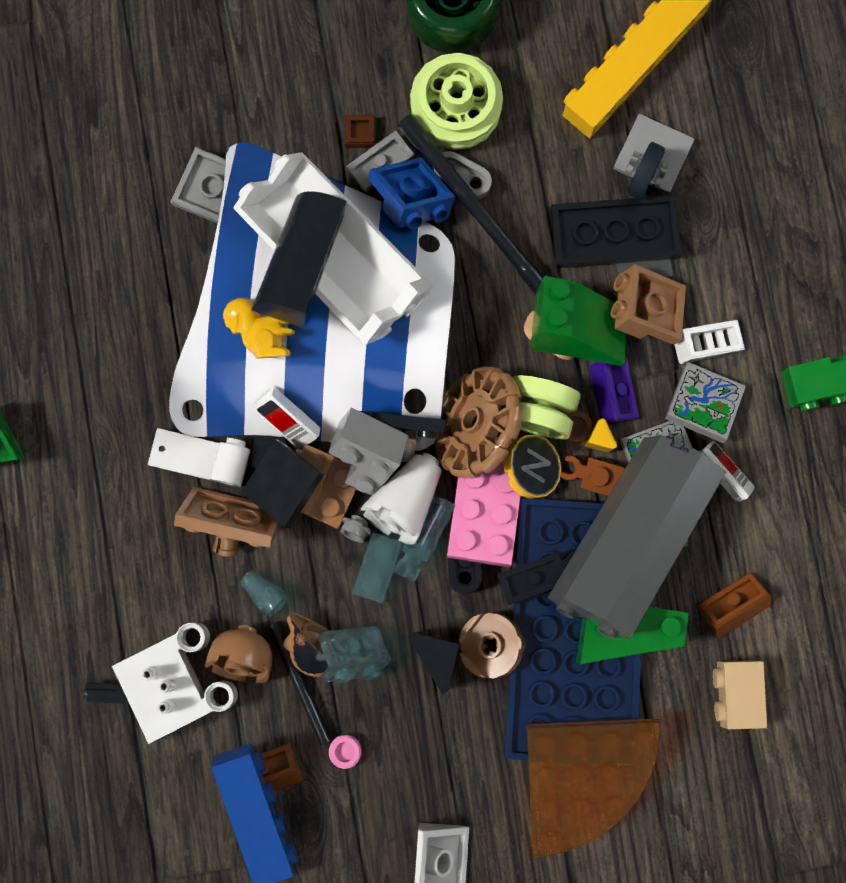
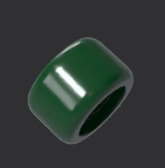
[406,0,499,53]

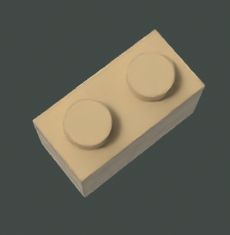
[713,660,767,729]

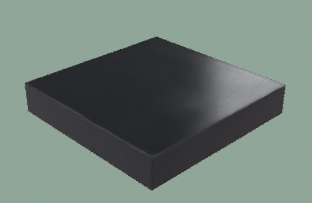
[241,439,324,528]

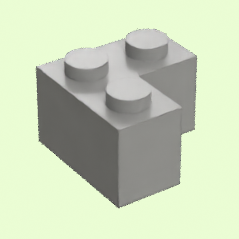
[328,407,409,495]

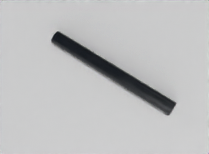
[268,621,332,745]

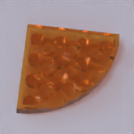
[526,719,660,857]

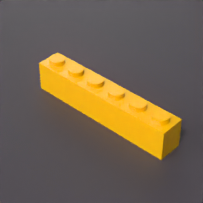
[562,0,712,139]

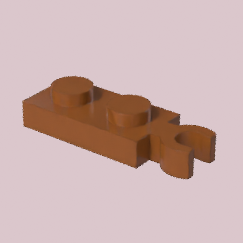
[560,456,625,497]

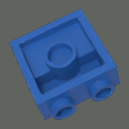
[368,157,455,230]

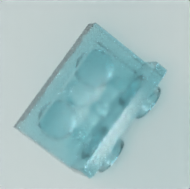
[318,626,391,684]

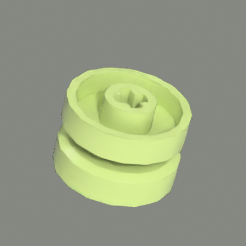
[505,375,581,439]

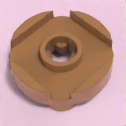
[459,613,526,679]

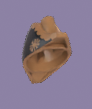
[283,611,362,677]

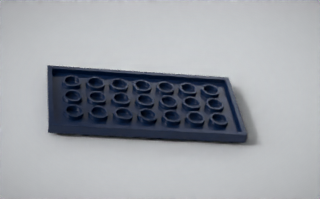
[504,498,641,768]

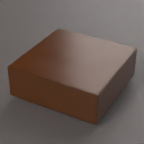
[345,115,376,148]

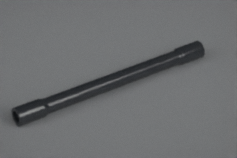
[397,113,544,295]

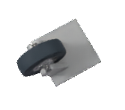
[613,114,695,199]

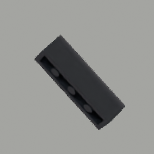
[251,191,347,328]

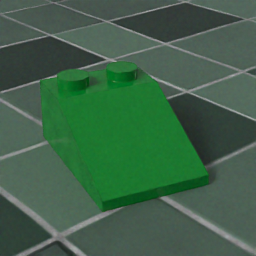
[531,276,626,366]

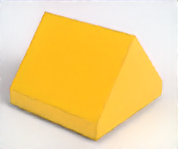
[584,418,617,453]

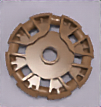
[434,366,523,479]

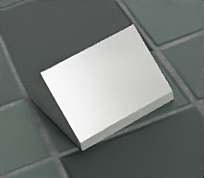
[414,823,469,883]

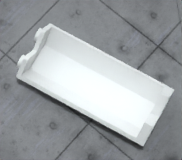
[233,153,434,345]

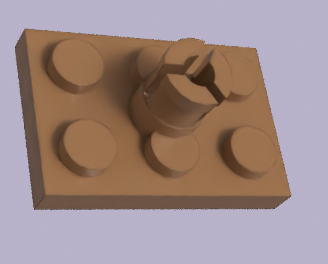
[174,487,281,557]

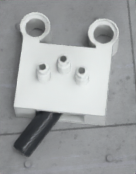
[84,623,238,744]

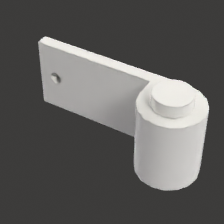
[148,428,250,487]

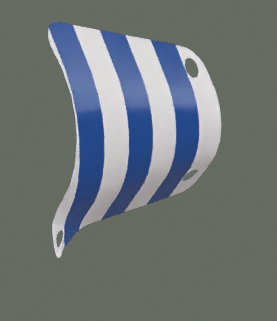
[169,143,455,451]

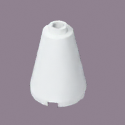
[361,453,442,545]

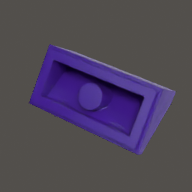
[590,358,640,425]

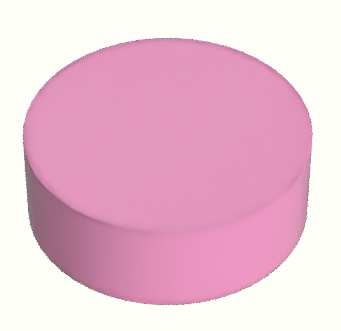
[329,734,362,769]

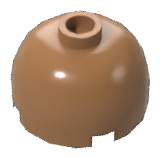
[205,625,273,683]

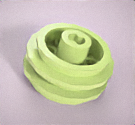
[410,53,503,150]

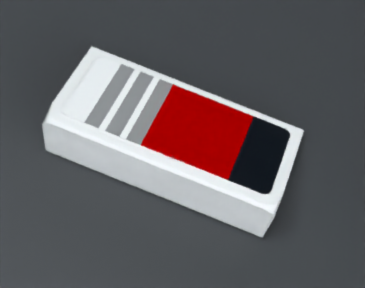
[252,386,321,449]
[700,441,754,502]

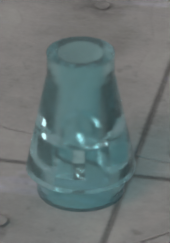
[240,570,288,617]

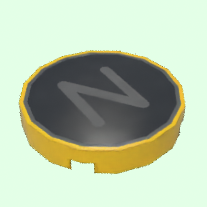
[504,434,561,499]

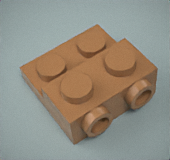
[611,264,686,345]
[295,444,357,530]

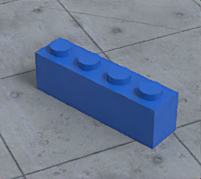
[211,743,298,883]

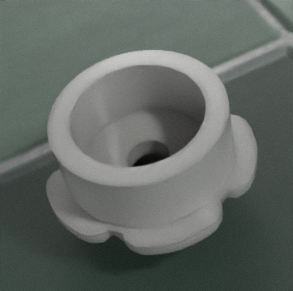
[340,515,371,543]

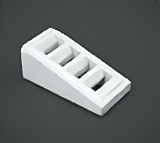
[675,320,745,364]

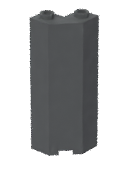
[548,435,726,640]

